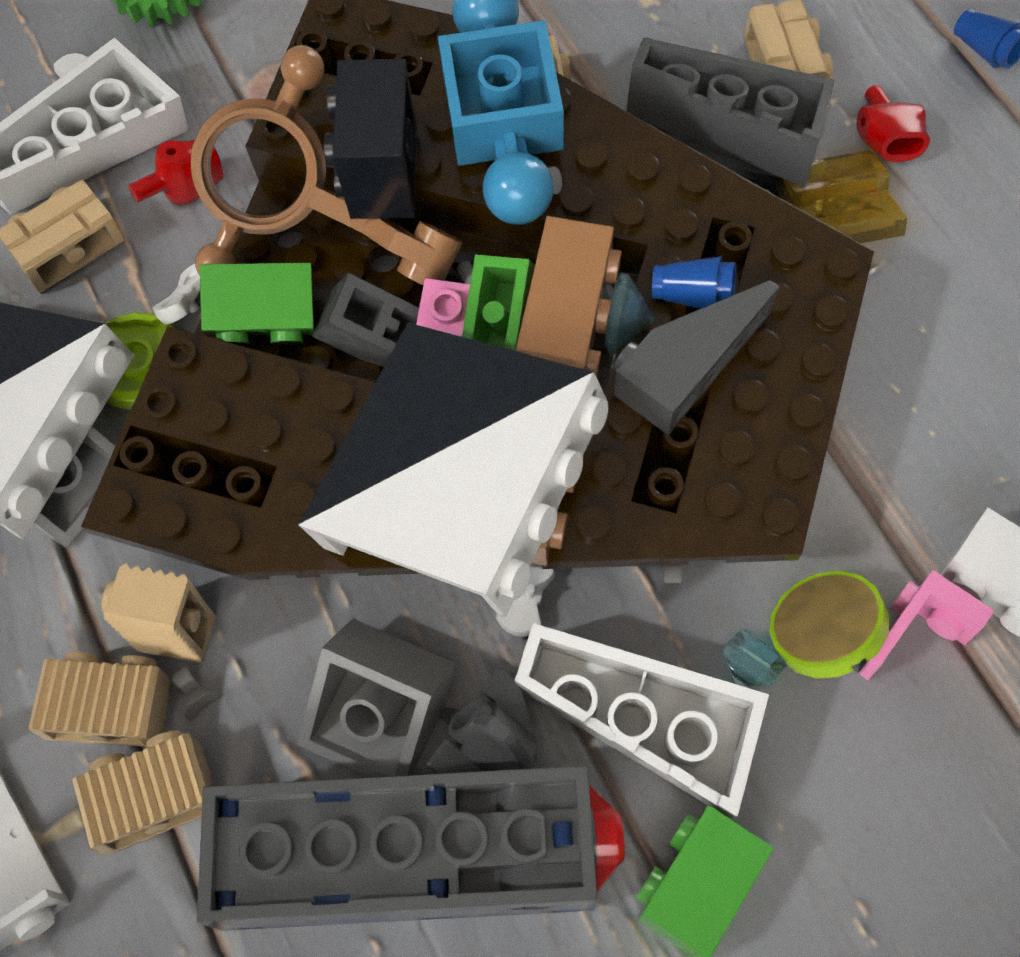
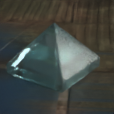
[605,273,655,352]
[722,628,787,686]

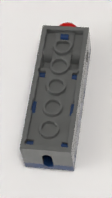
[197,766,625,931]

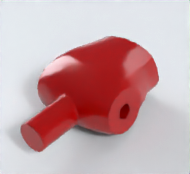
[856,85,930,162]
[128,140,223,205]

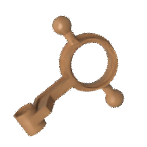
[191,45,463,286]

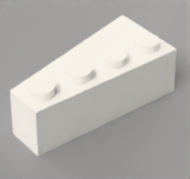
[0,38,189,215]
[515,623,769,819]

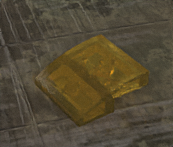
[779,150,907,243]

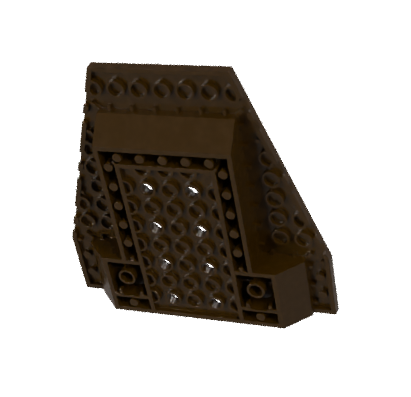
[81,0,874,580]

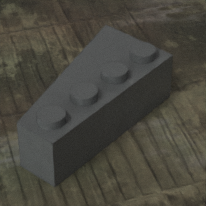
[626,38,835,187]

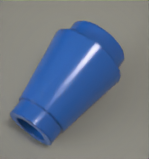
[954,9,1020,69]
[652,256,736,309]

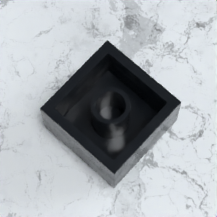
[324,59,417,219]

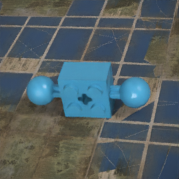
[438,0,564,225]

